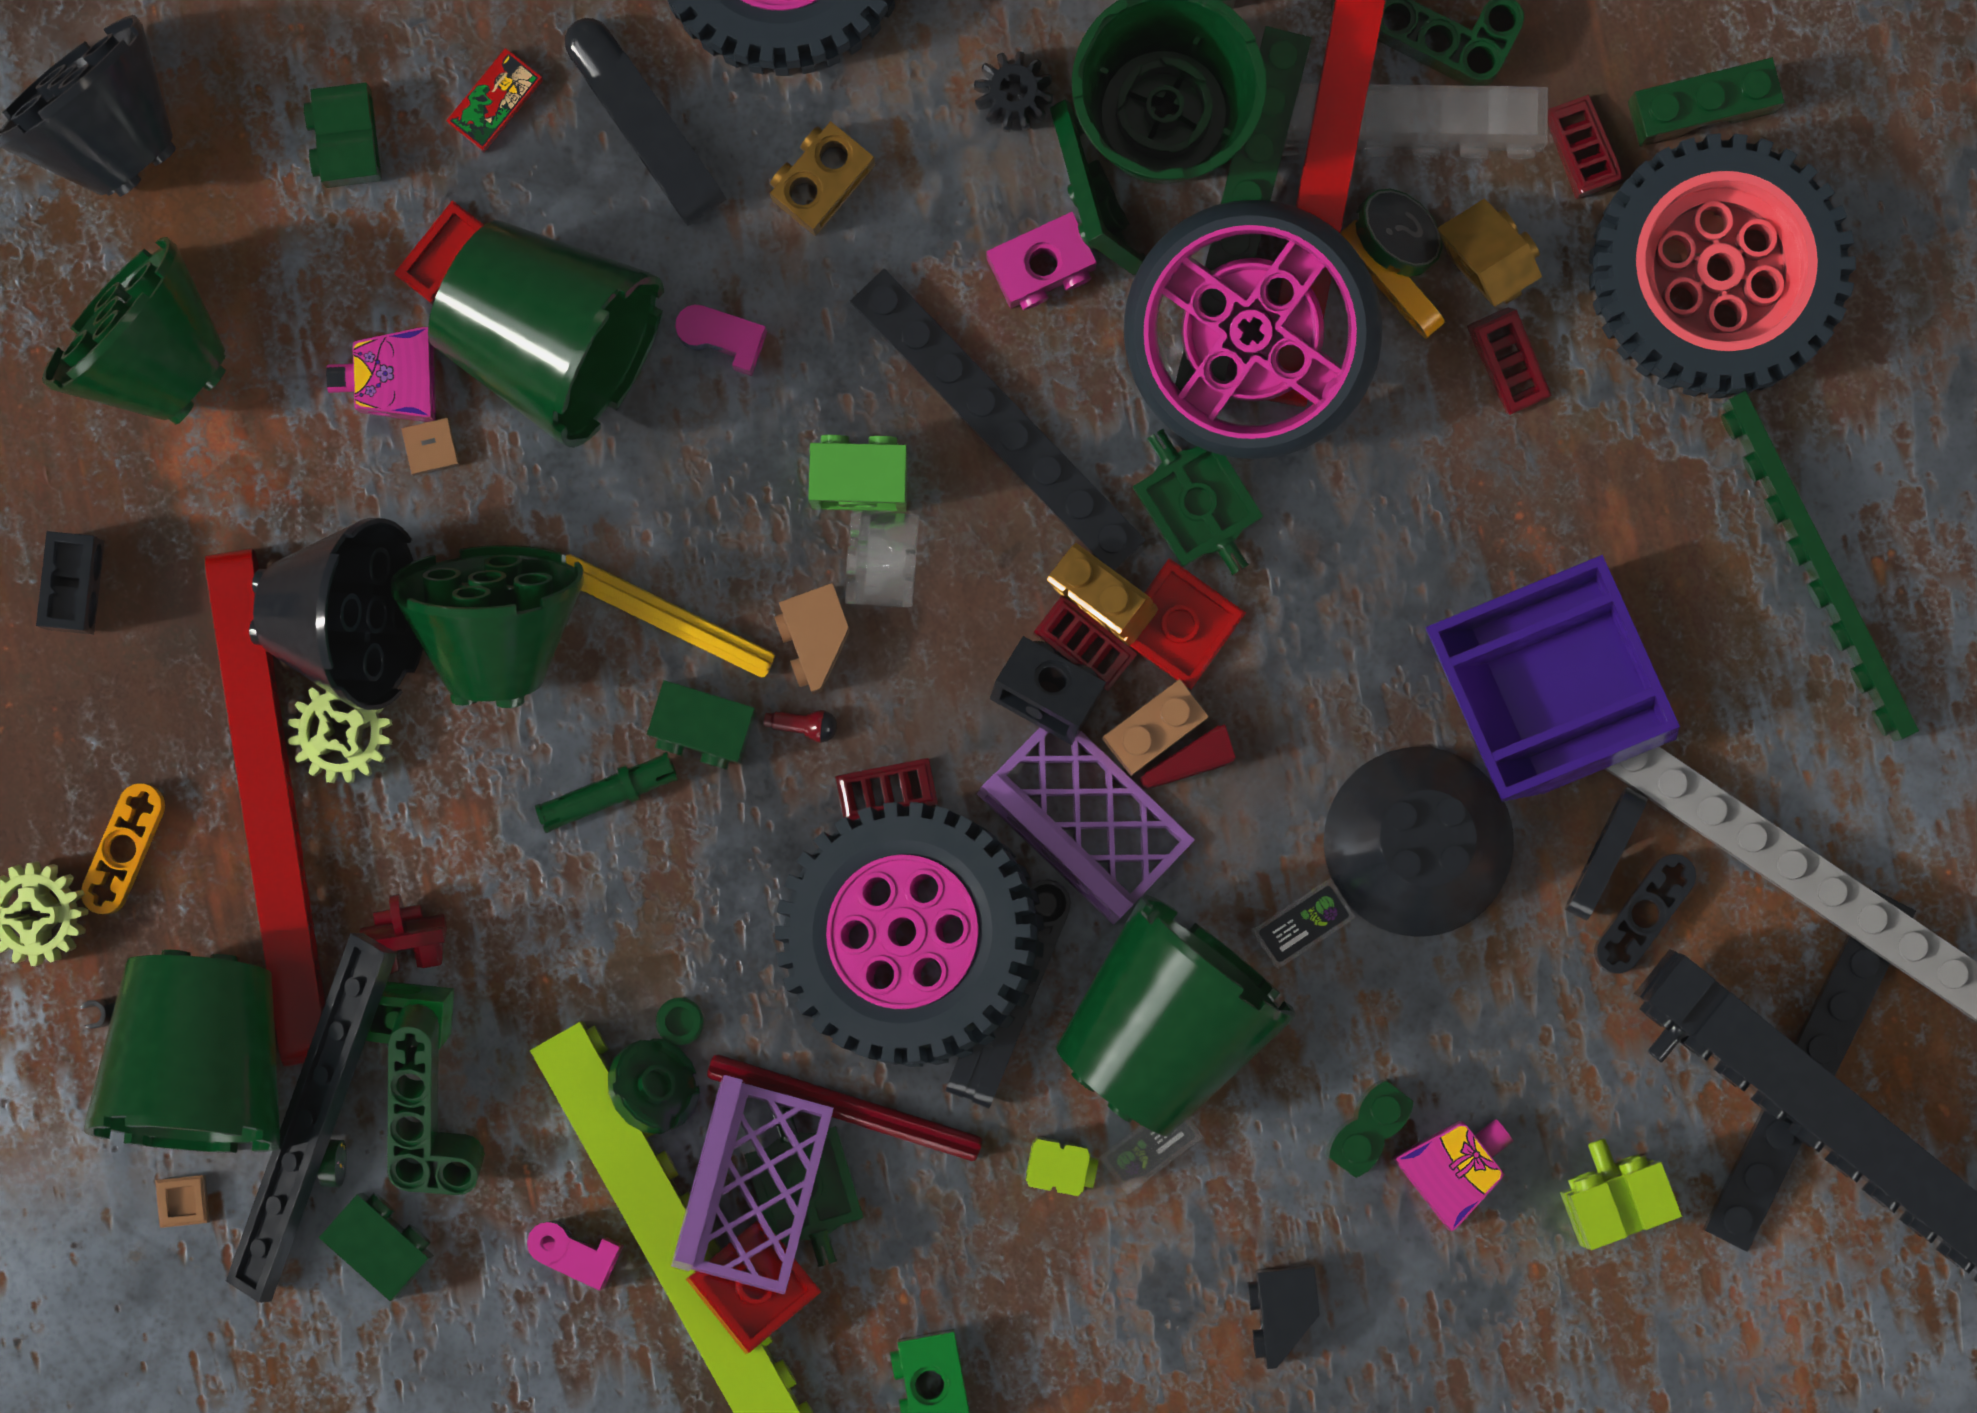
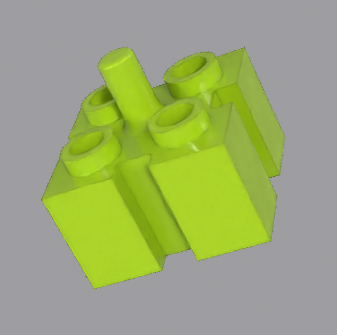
[1560,1138,1682,1251]

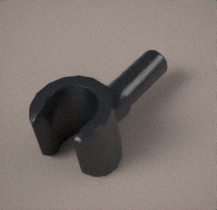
[80,999,116,1029]

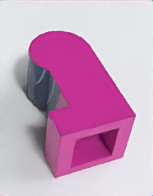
[675,304,767,376]
[527,1221,624,1291]

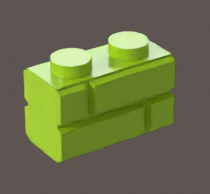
[1025,1136,1099,1196]

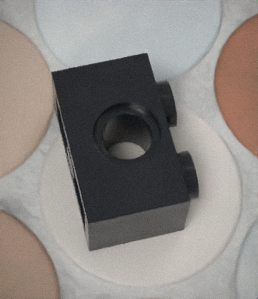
[990,636,1106,745]

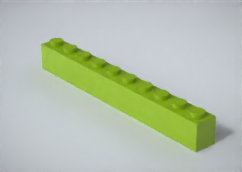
[530,1022,814,1413]

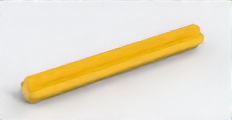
[566,554,775,678]

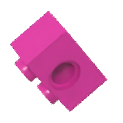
[986,212,1097,311]

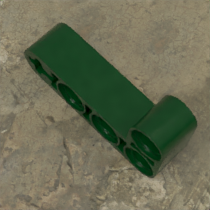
[1330,0,1524,89]
[387,1004,485,1195]

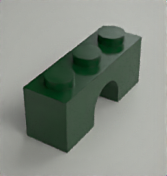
[1628,57,1785,147]

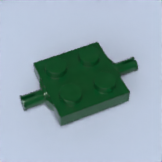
[1132,429,1263,575]
[744,1107,864,1267]

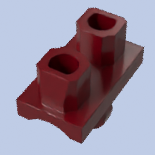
[360,894,447,974]

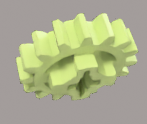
[288,688,393,783]
[0,861,88,966]

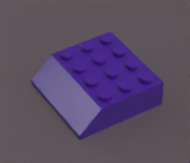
[1426,555,1680,802]

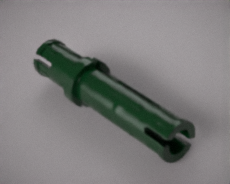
[535,752,679,833]

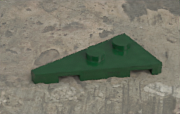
[1050,99,1146,275]

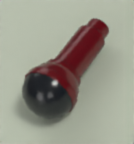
[764,710,837,743]

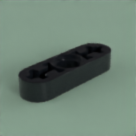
[1565,787,1648,921]
[1594,854,1696,974]

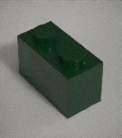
[646,680,757,770]
[319,1192,434,1301]

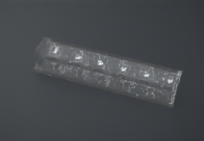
[1282,83,1548,159]

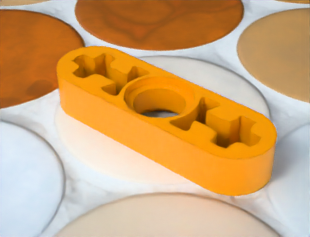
[1340,220,1445,339]
[81,783,165,914]

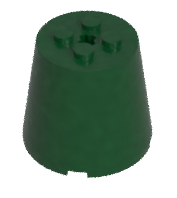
[1072,0,1267,184]
[428,220,664,448]
[1056,895,1296,1137]
[84,950,280,1153]

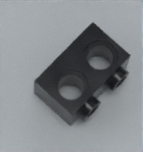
[36,531,105,635]

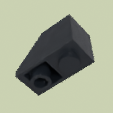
[1247,1264,1320,1369]

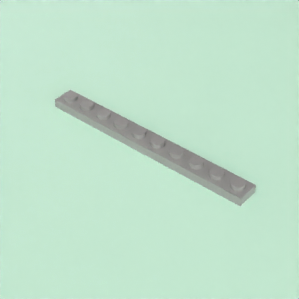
[1605,747,1977,1022]

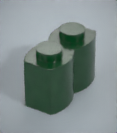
[304,82,382,188]
[1325,1080,1414,1178]

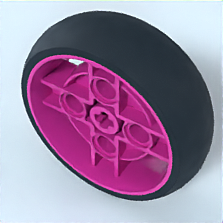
[1124,200,1382,459]

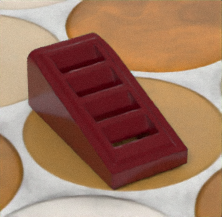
[1543,95,1624,199]
[1467,307,1552,415]
[1033,595,1137,692]
[1140,724,1236,790]
[835,758,938,821]

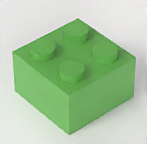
[809,435,908,512]

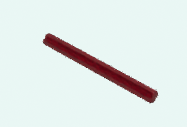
[707,1054,982,1161]

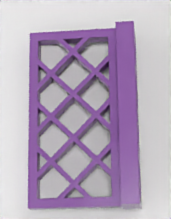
[977,728,1195,925]
[671,1075,834,1294]

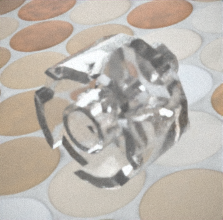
[846,510,919,608]

